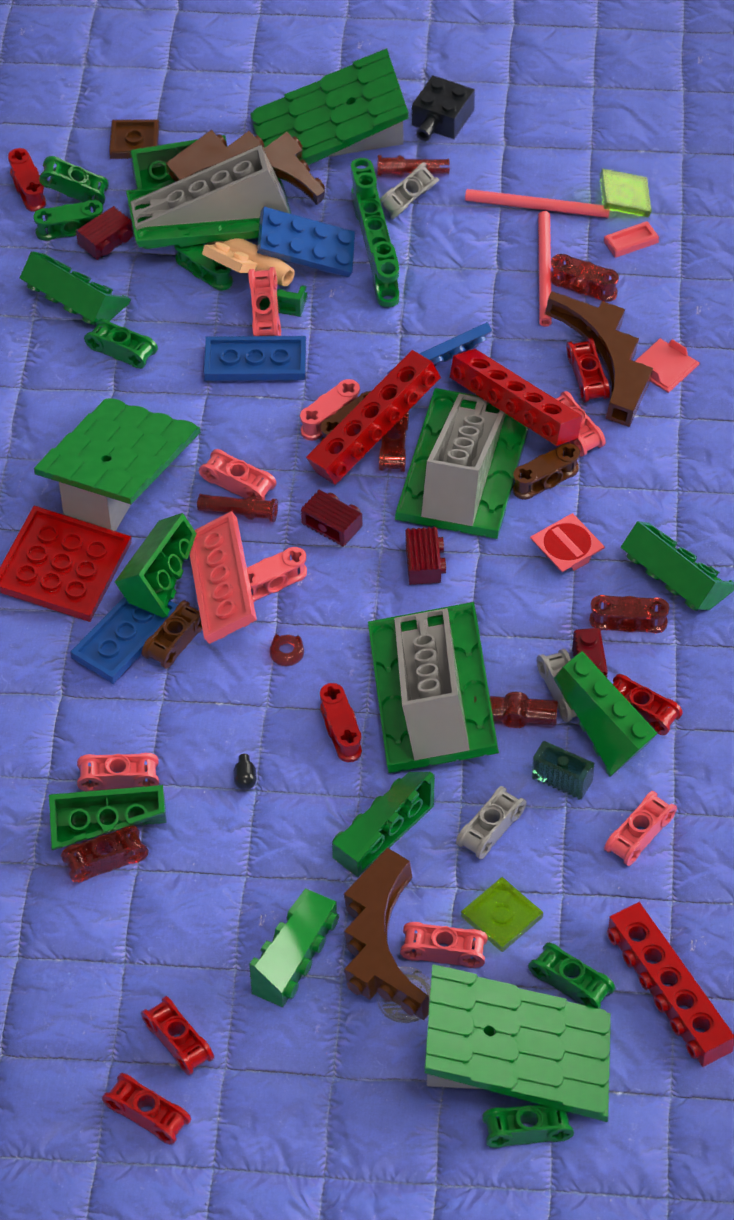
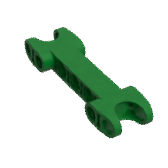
[351,158,399,307]

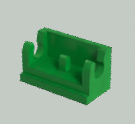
[259,279,308,317]

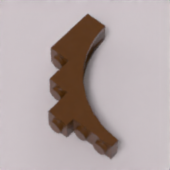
[166,129,325,205]
[545,291,653,427]
[344,848,430,1020]

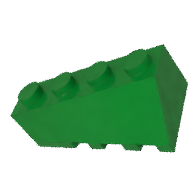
[129,135,227,189]
[19,251,131,325]
[115,513,197,618]
[620,521,734,611]
[554,651,658,777]
[332,772,435,877]
[49,785,167,851]
[249,888,339,1008]

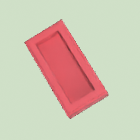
[604,221,659,258]

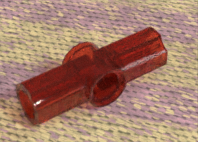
[474,692,558,728]

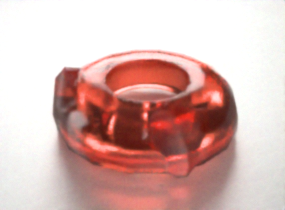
[269,634,304,666]

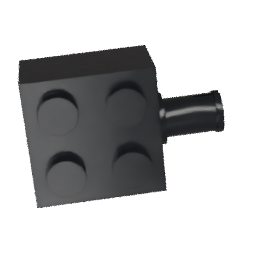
[412,75,475,141]

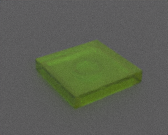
[599,168,652,217]
[461,877,543,952]

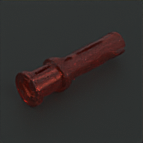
[377,155,450,177]
[197,494,278,522]

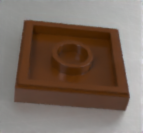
[109,120,159,159]

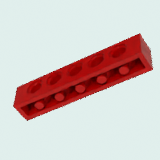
[450,348,582,446]
[306,350,441,485]
[607,902,734,1067]

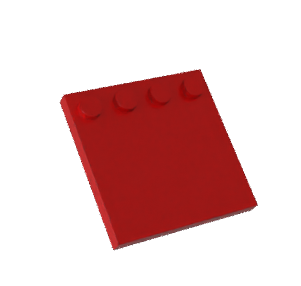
[0,505,131,622]

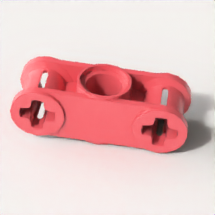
[248,267,281,336]
[300,379,360,441]
[555,391,606,457]
[199,449,277,505]
[247,547,307,602]
[77,753,159,791]
[604,791,677,866]
[400,922,488,968]

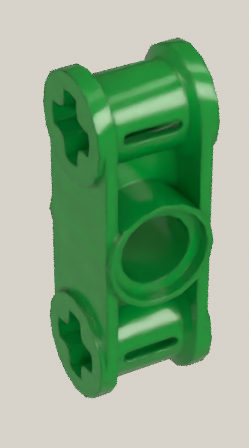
[39,156,109,205]
[33,200,103,241]
[174,244,233,291]
[84,319,158,369]
[528,942,615,1008]
[482,1105,574,1148]

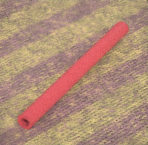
[465,189,610,218]
[538,211,552,327]

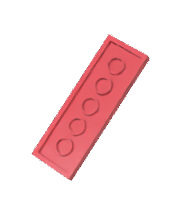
[190,511,257,644]

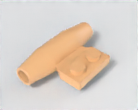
[202,238,295,287]

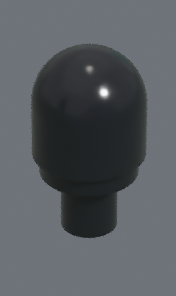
[234,754,256,790]

